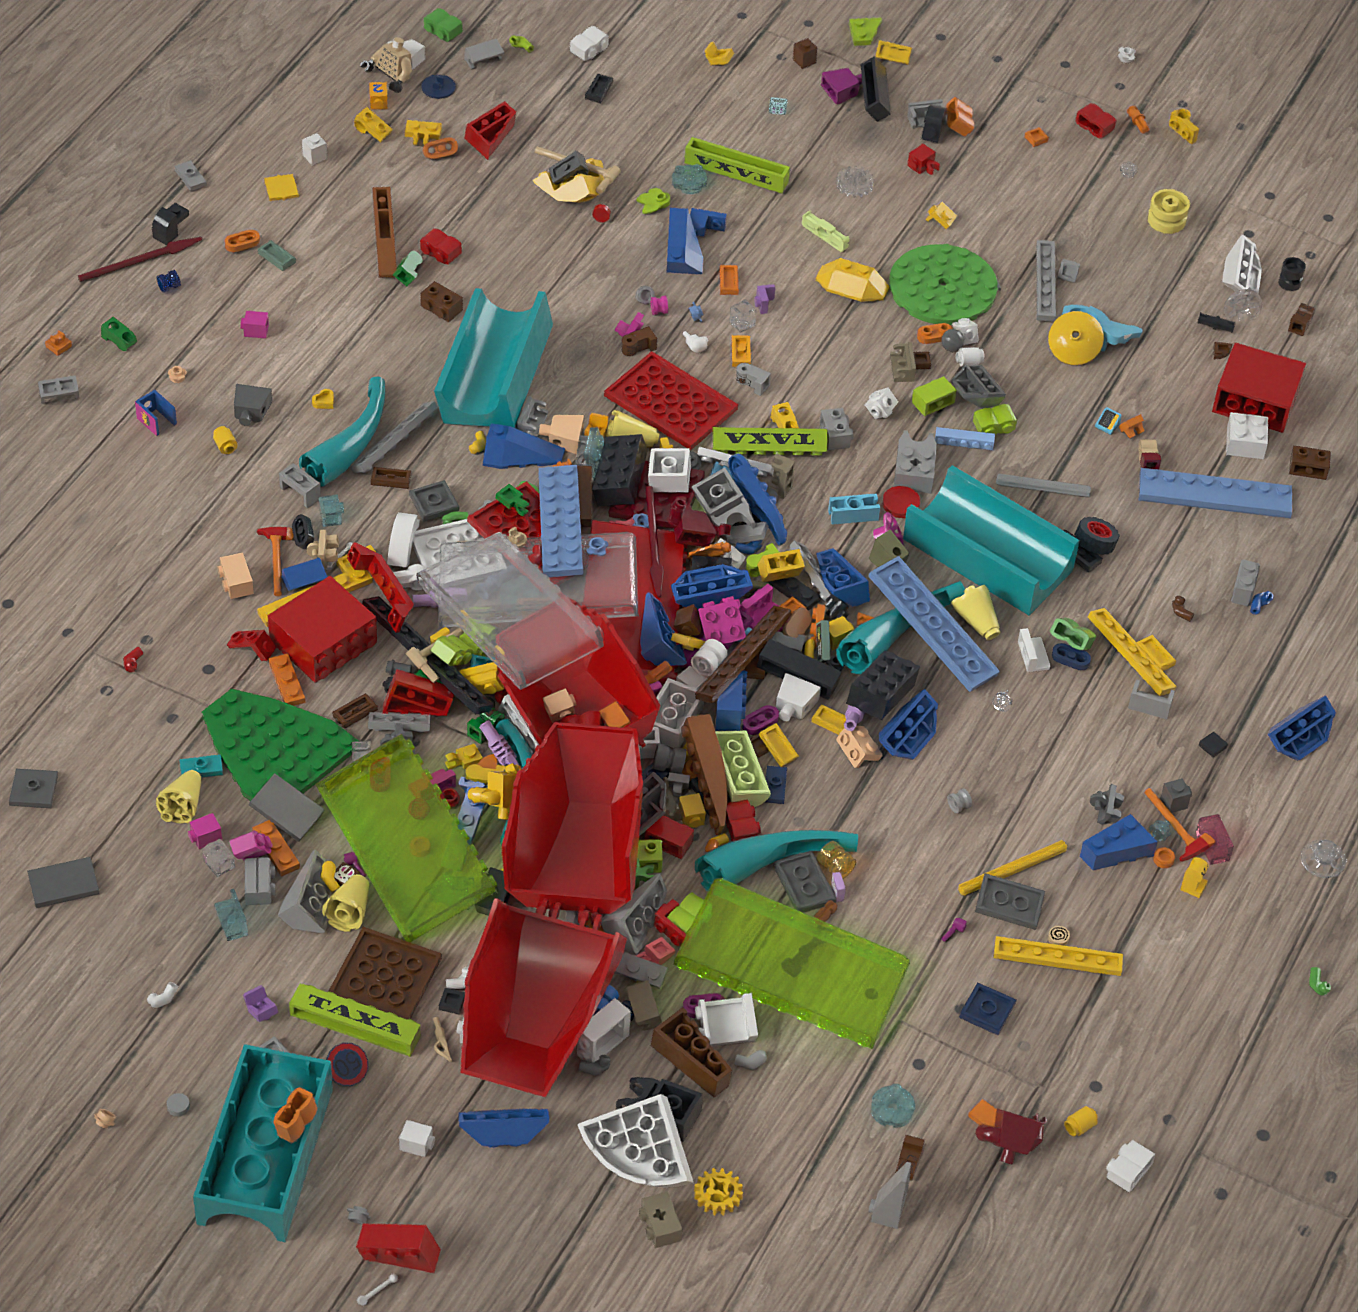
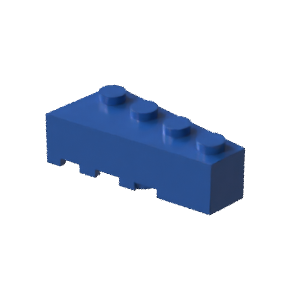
[715,663,747,731]

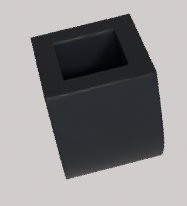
[921,104,948,143]
[152,203,189,246]

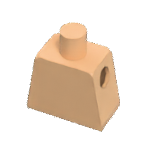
[539,415,584,454]

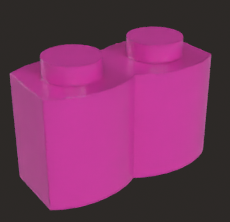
[229,831,272,861]

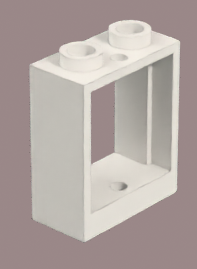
[577,998,631,1063]

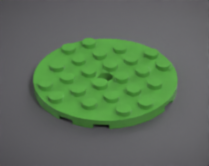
[889,244,998,325]

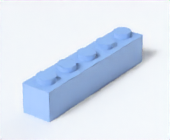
[935,427,995,450]

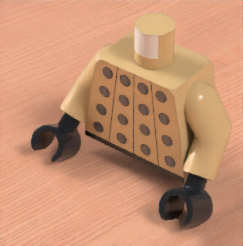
[360,37,412,93]

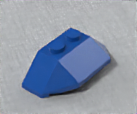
[671,564,753,609]
[879,689,938,760]
[1268,695,1336,761]
[459,1109,549,1148]

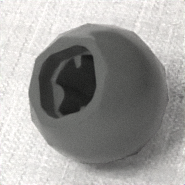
[941,329,964,352]

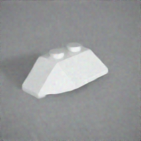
[1222,235,1262,296]

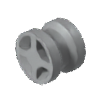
[947,788,972,813]

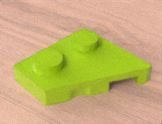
[849,18,882,46]

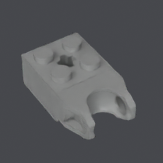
[894,430,937,494]
[692,468,756,542]

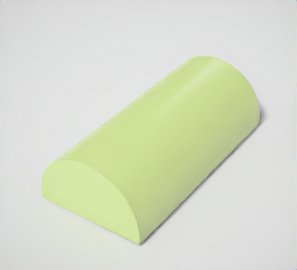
[715,731,771,807]

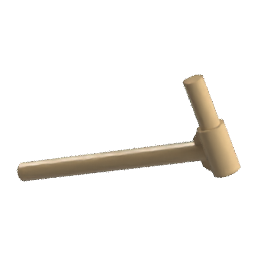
[535,147,621,194]
[406,620,474,683]

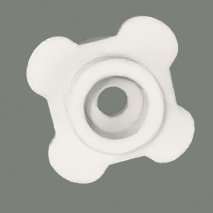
[1118,47,1136,63]

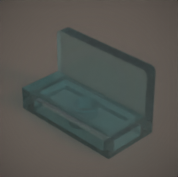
[214,888,248,941]

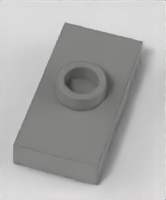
[175,160,207,192]

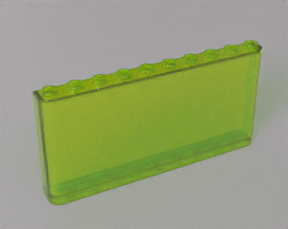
[315,733,498,943]
[673,878,910,1049]

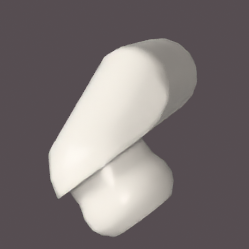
[446,967,469,990]
[147,982,178,1008]

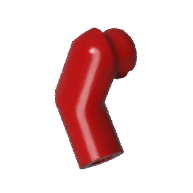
[522,545,542,569]
[123,647,143,672]

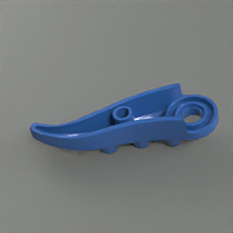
[728,453,788,546]

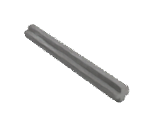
[996,474,1091,497]

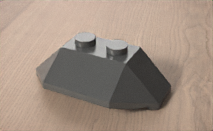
[951,364,1006,409]
[639,772,666,836]

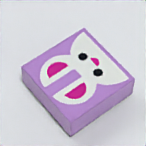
[831,872,845,902]

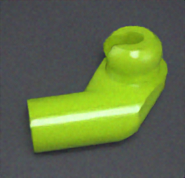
[509,35,534,53]

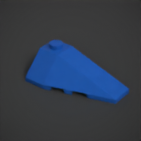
[666,208,703,274]
[483,423,565,469]
[816,548,870,607]

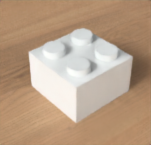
[1226,413,1268,459]
[648,448,691,492]

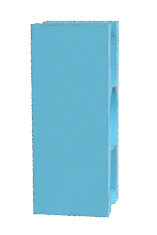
[828,493,880,525]

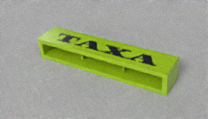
[684,137,790,193]
[712,427,827,455]
[289,983,421,1057]

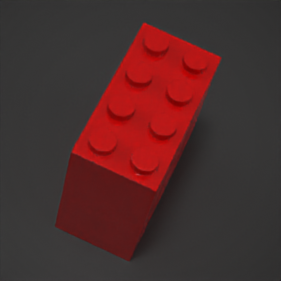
[1212,342,1306,433]
[268,576,377,683]

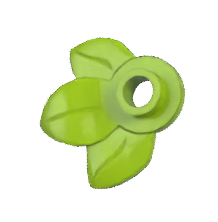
[636,188,671,214]

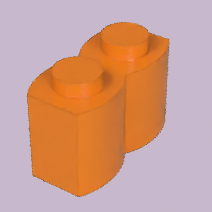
[946,97,974,137]
[274,1087,317,1143]

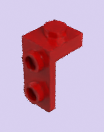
[227,630,277,661]
[654,899,688,950]

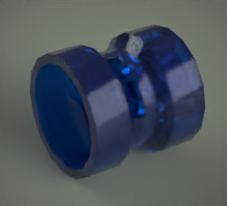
[156,270,181,293]

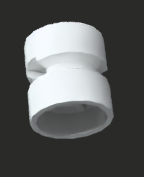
[691,639,727,677]

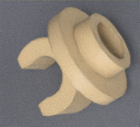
[507,527,527,549]

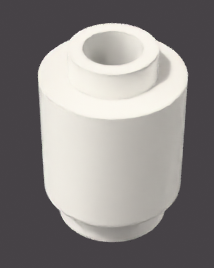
[956,347,984,366]

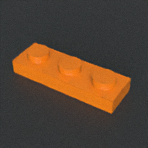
[268,653,305,706]
[252,820,300,877]

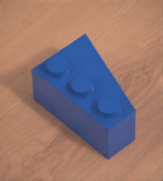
[1080,814,1157,870]

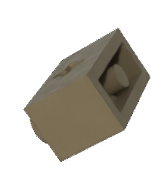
[639,1191,682,1248]

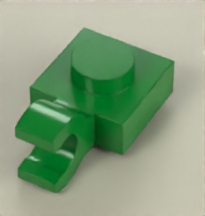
[495,484,529,516]

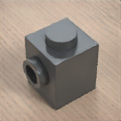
[1160,778,1192,813]

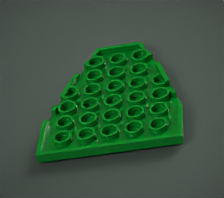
[202,688,361,801]

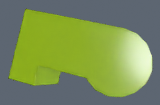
[746,543,780,577]

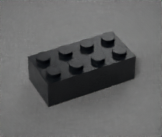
[592,434,648,506]
[846,650,920,720]

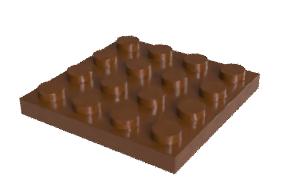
[328,927,442,1020]

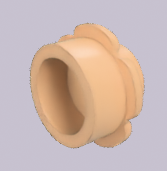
[168,366,187,383]
[94,1109,116,1128]

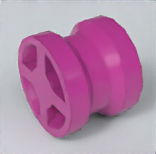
[650,296,668,315]

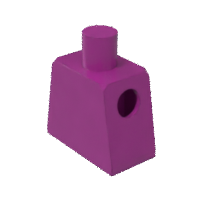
[821,68,862,105]

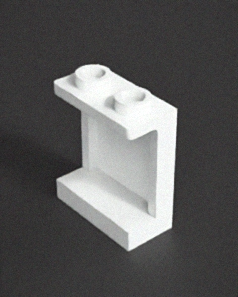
[695,993,758,1046]

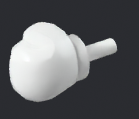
[683,331,708,353]

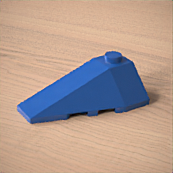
[640,592,687,666]

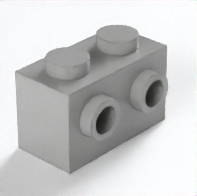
[820,408,854,450]

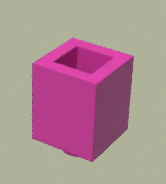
[241,311,269,339]
[188,813,222,849]

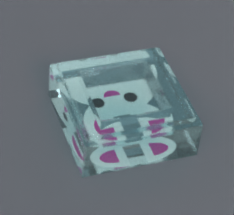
[769,97,787,115]

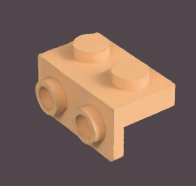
[836,726,883,768]

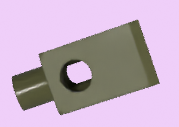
[869,530,909,567]

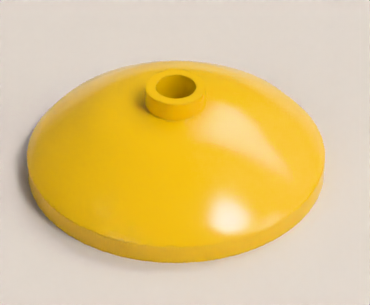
[1048,311,1104,366]

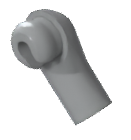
[734,1050,767,1070]

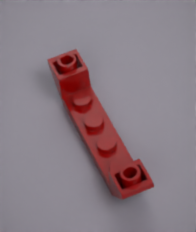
[347,543,414,633]

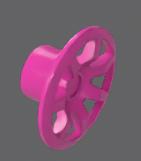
[873,512,904,546]

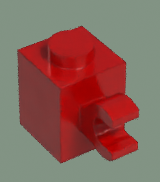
[907,143,940,175]

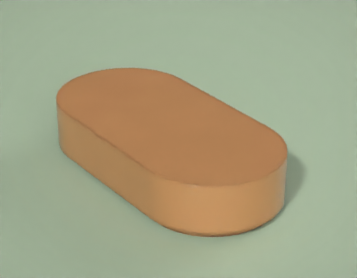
[782,608,812,638]

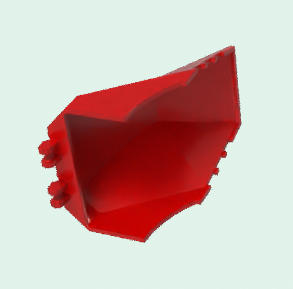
[496,596,661,748]
[501,722,643,925]
[460,898,627,1098]

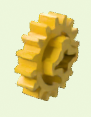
[694,1168,743,1216]

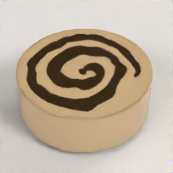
[1048,926,1070,946]

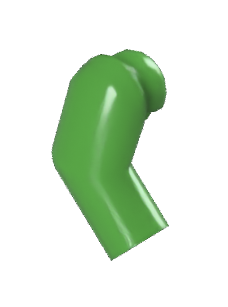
[1309,967,1331,995]

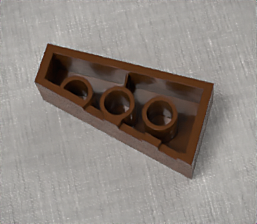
[650,1007,732,1098]

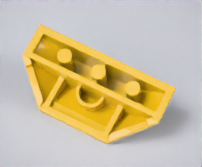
[816,258,890,302]

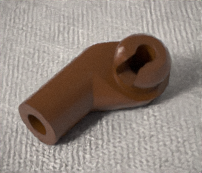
[1172,595,1194,622]

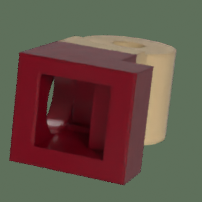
[1139,439,1161,470]

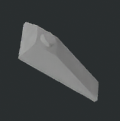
[278,849,330,933]
[601,874,668,956]
[868,1162,911,1229]

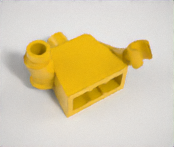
[468,763,522,820]

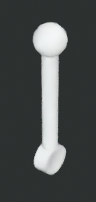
[325,542,353,570]
[357,1274,398,1305]

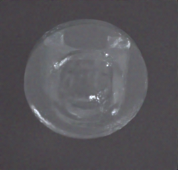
[992,690,1013,712]

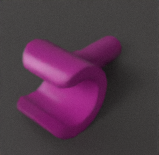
[344,852,366,877]
[941,918,967,942]

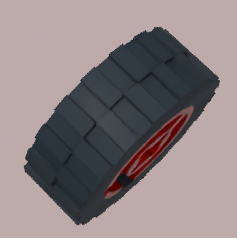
[1074,517,1120,555]

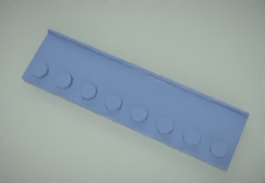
[1139,468,1292,518]

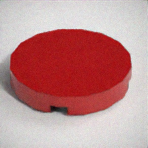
[882,486,920,518]

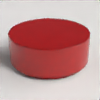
[592,204,611,222]

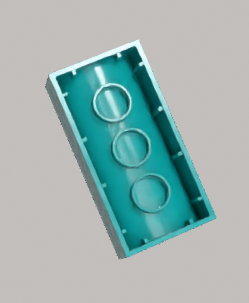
[434,288,553,428]
[903,465,1079,616]
[193,1044,333,1242]

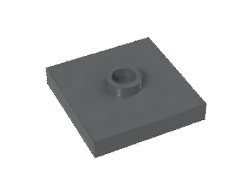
[409,480,459,522]
[9,768,58,808]

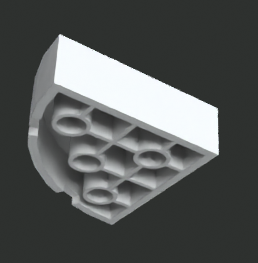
[577,1094,694,1187]

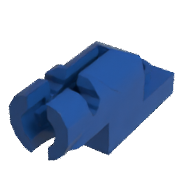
[690,208,727,237]

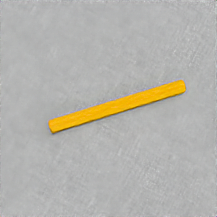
[958,840,1067,896]

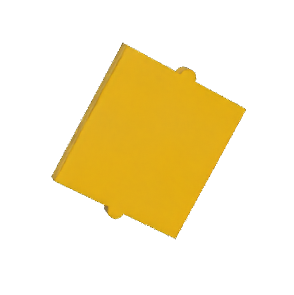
[264,174,299,201]

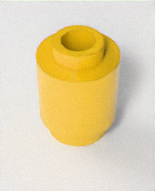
[213,426,238,454]
[1064,1106,1098,1137]

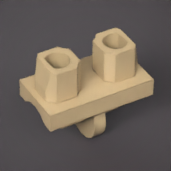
[307,530,339,569]

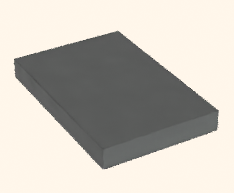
[249,773,325,842]
[773,851,837,915]
[27,857,99,908]
[975,873,1045,930]

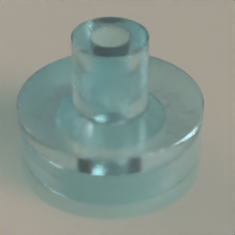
[1149,820,1171,842]

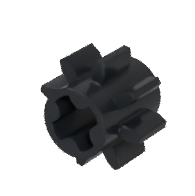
[825,598,849,620]

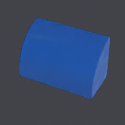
[281,557,327,591]

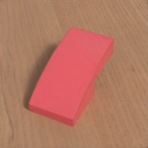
[636,937,676,965]

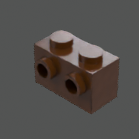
[420,281,463,322]
[1289,445,1331,480]

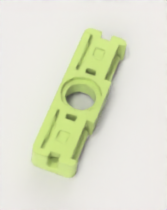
[802,210,849,252]

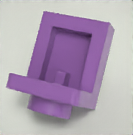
[754,284,775,314]
[243,985,278,1022]

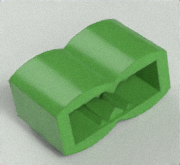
[424,8,463,42]
[1050,618,1097,650]

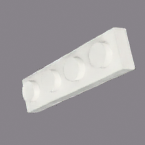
[697,447,774,477]

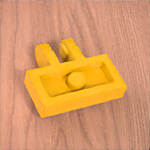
[405,120,442,145]

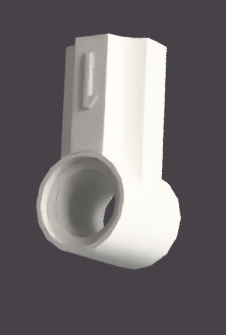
[393,564,427,590]

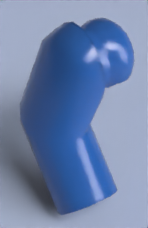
[735,540,762,555]

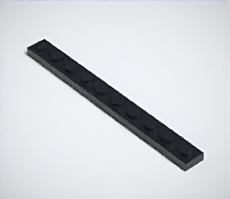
[362,596,493,715]

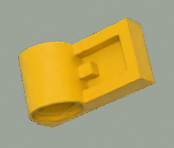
[354,107,393,143]
[1169,109,1199,144]

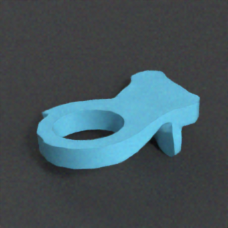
[1062,305,1143,352]

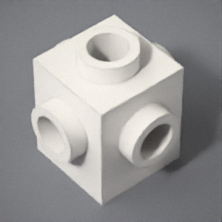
[865,388,898,419]

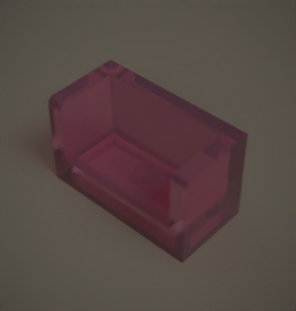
[1195,814,1234,865]

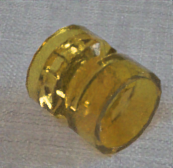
[817,841,857,879]

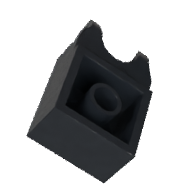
[616,1077,702,1142]

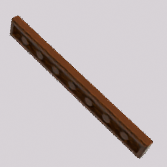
[695,605,792,704]

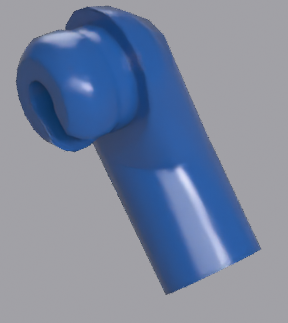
[1250,591,1274,615]

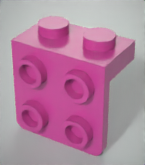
[740,584,786,632]
[698,596,746,644]

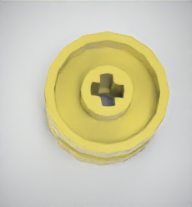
[1148,189,1190,234]

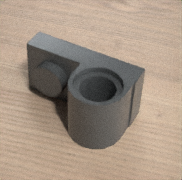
[548,151,589,185]

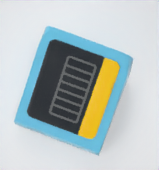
[1095,407,1122,435]

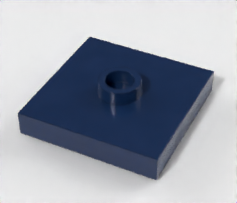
[959,982,1017,1035]

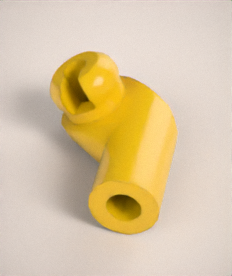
[469,431,486,454]
[321,861,340,893]

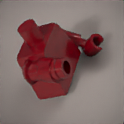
[666,498,731,547]
[975,1109,1047,1165]

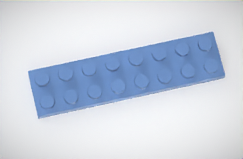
[538,465,583,578]
[869,556,1000,692]

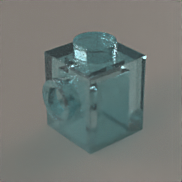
[318,494,344,527]

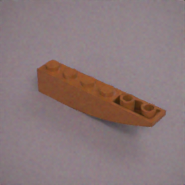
[372,187,397,278]
[681,714,727,836]

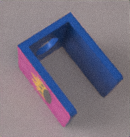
[135,390,177,436]

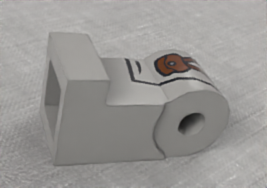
[736,363,771,396]

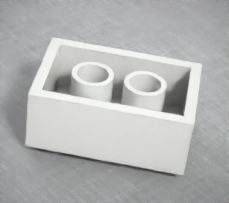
[653,678,704,748]

